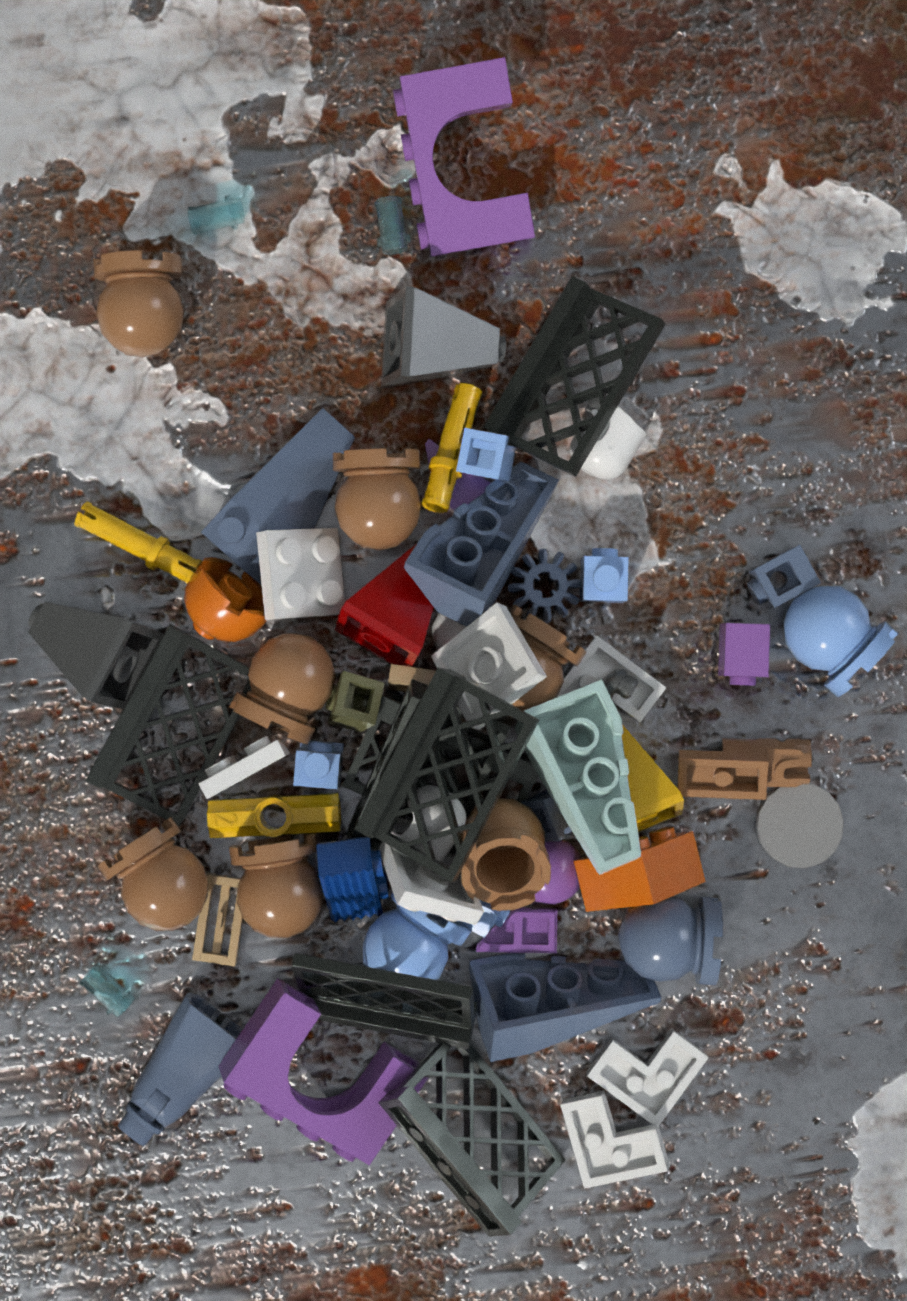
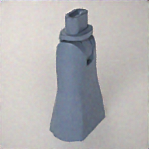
[118,993,243,1146]

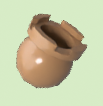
[93,250,184,358]
[333,448,422,551]
[508,605,587,718]
[229,633,336,744]
[461,799,551,911]
[97,817,208,931]
[229,833,324,938]

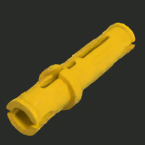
[421,383,482,513]
[74,501,202,584]

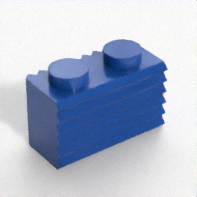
[316,836,389,923]

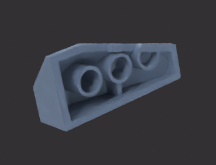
[201,408,355,585]
[404,461,559,626]
[469,953,662,1062]

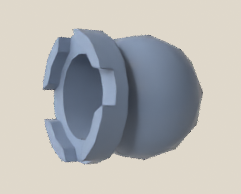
[618,896,723,985]

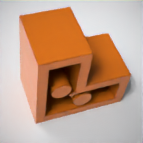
[574,827,706,912]

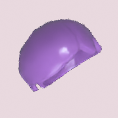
[534,840,581,904]

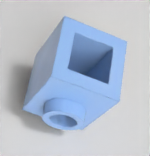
[580,548,629,603]

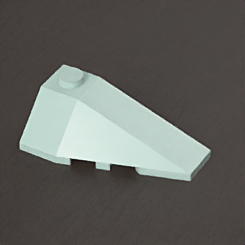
[514,679,641,875]

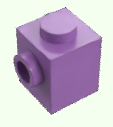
[718,623,770,686]

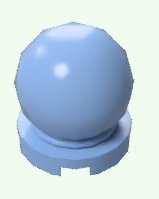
[784,586,898,697]
[362,893,471,980]

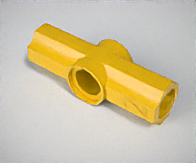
[207,793,341,838]

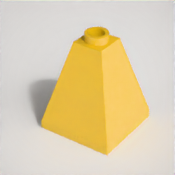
[622,724,684,832]

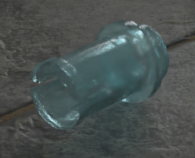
[188,194,245,235]
[374,196,411,255]
[79,963,136,1018]

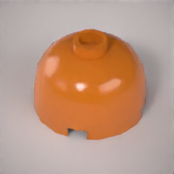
[184,557,267,642]

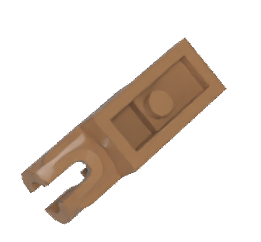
[677,738,812,800]

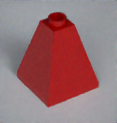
[335,544,434,667]

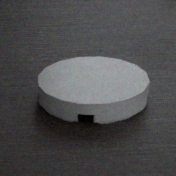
[756,783,844,868]

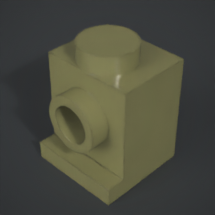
[326,671,385,733]

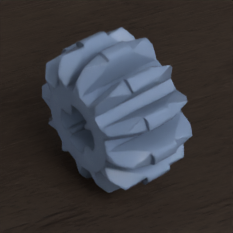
[508,549,582,623]

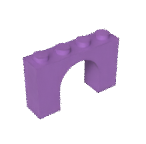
[393,57,535,257]
[218,978,429,1166]

